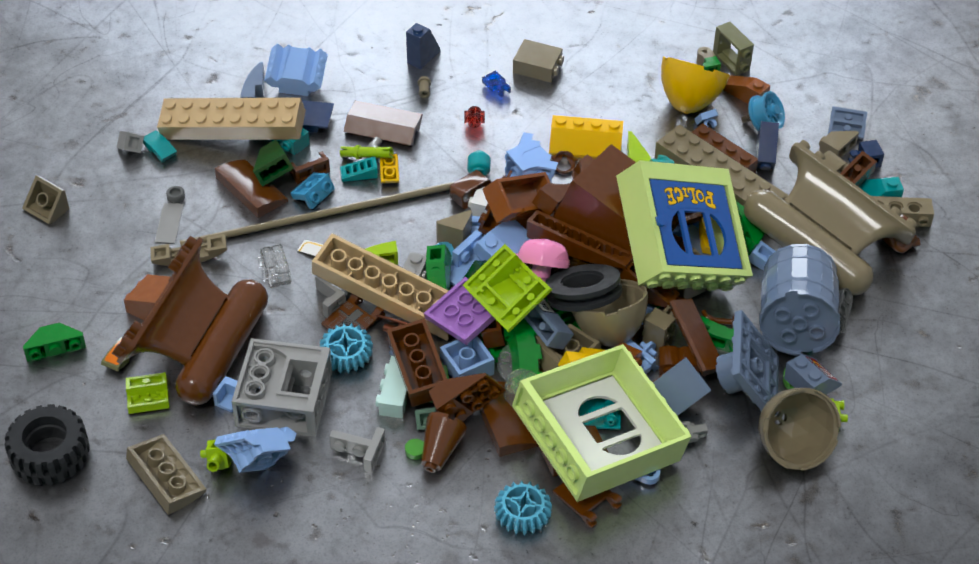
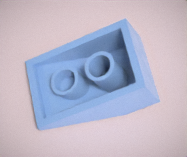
[473,220,530,261]

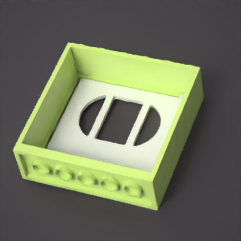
[512,344,691,502]

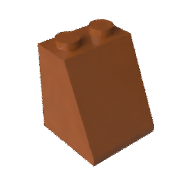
[124,274,170,320]

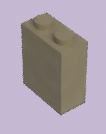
[512,39,565,82]

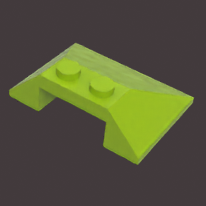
[463,244,552,332]

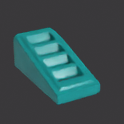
[340,157,378,182]

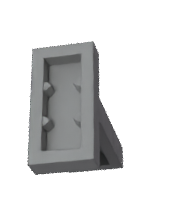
[329,427,386,473]

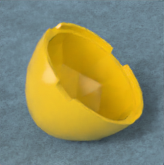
[661,56,730,114]

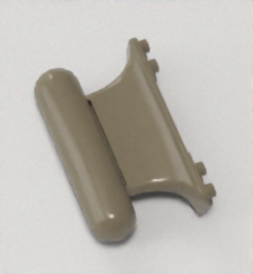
[744,140,917,296]

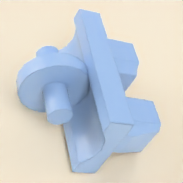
[626,339,659,374]

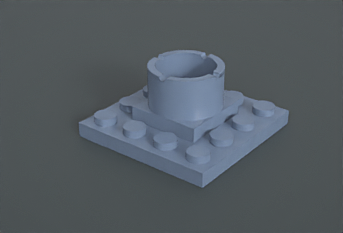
[716,310,779,415]

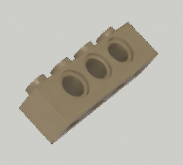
[871,196,934,227]

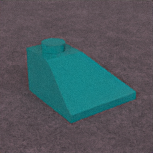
[859,177,904,197]

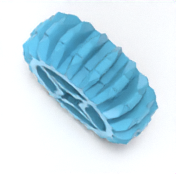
[320,323,373,374]
[494,480,552,536]

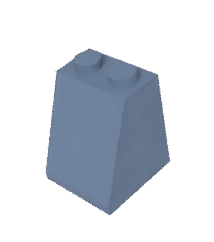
[653,358,711,416]

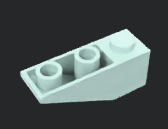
[375,356,407,419]

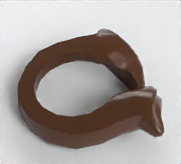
[551,151,578,175]

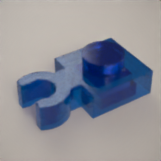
[482,70,511,97]

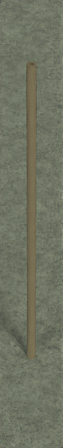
[180,181,456,247]

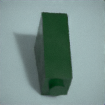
[253,140,294,187]

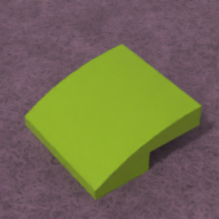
[126,372,170,414]

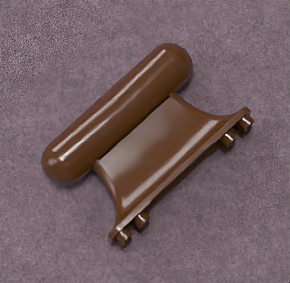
[112,235,269,406]

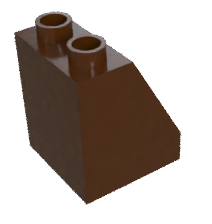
[554,144,679,252]

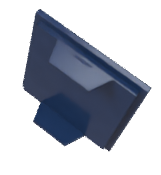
[302,100,334,133]

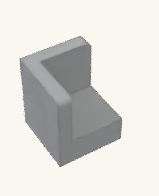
[117,131,144,153]

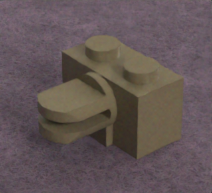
[641,306,676,354]

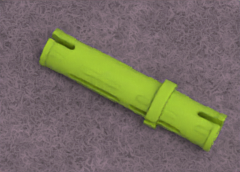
[340,145,394,159]

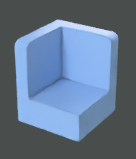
[213,376,238,412]

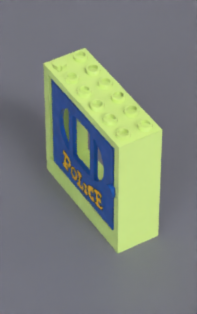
[616,160,753,291]

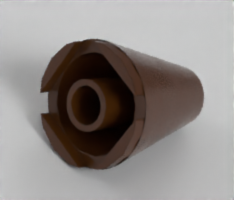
[421,412,467,473]

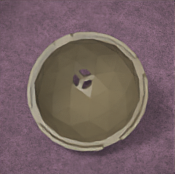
[572,279,648,348]
[758,388,841,470]

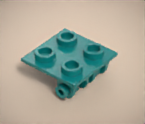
[580,398,620,430]

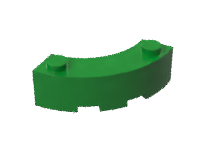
[503,319,542,395]

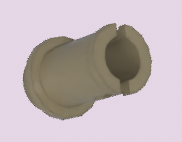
[417,76,431,98]

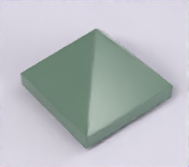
[415,407,436,430]

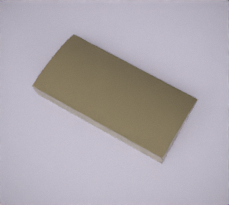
[126,434,207,515]

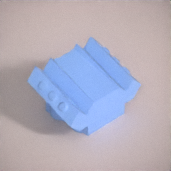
[264,43,328,96]
[505,132,558,183]
[214,427,297,473]

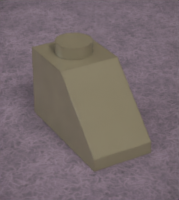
[819,131,859,158]

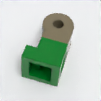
[696,47,721,72]

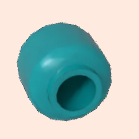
[467,150,491,176]

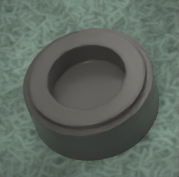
[166,186,185,203]

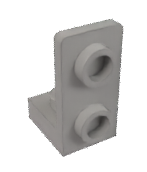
[315,276,345,318]

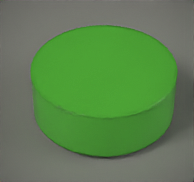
[405,439,424,460]

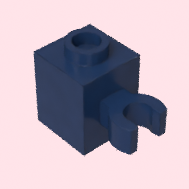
[848,140,884,168]

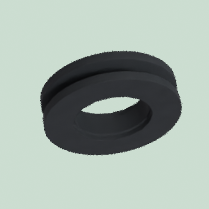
[545,264,622,312]

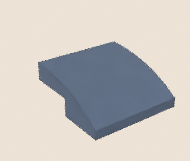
[828,106,867,140]

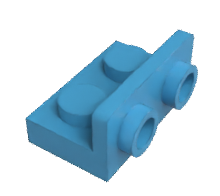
[290,172,335,209]

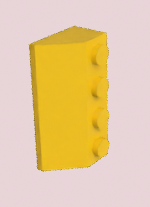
[549,115,623,159]

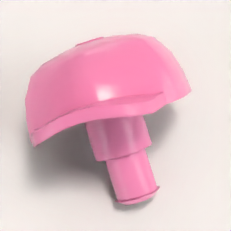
[515,239,570,282]

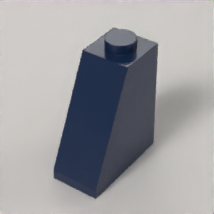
[406,23,441,69]
[756,121,779,171]

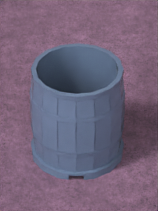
[759,244,840,355]

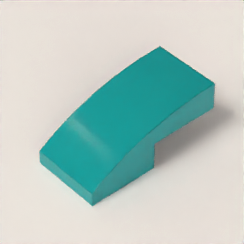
[143,130,177,163]

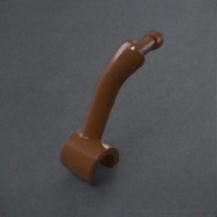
[701,310,734,327]

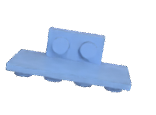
[450,230,485,286]

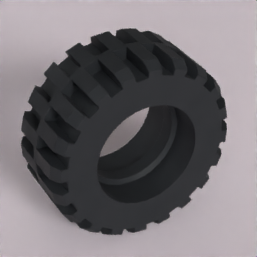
[4,404,90,485]

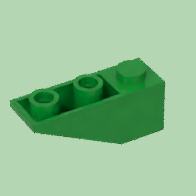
[426,245,452,291]

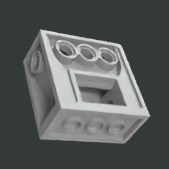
[231,338,332,437]

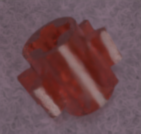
[464,106,485,128]

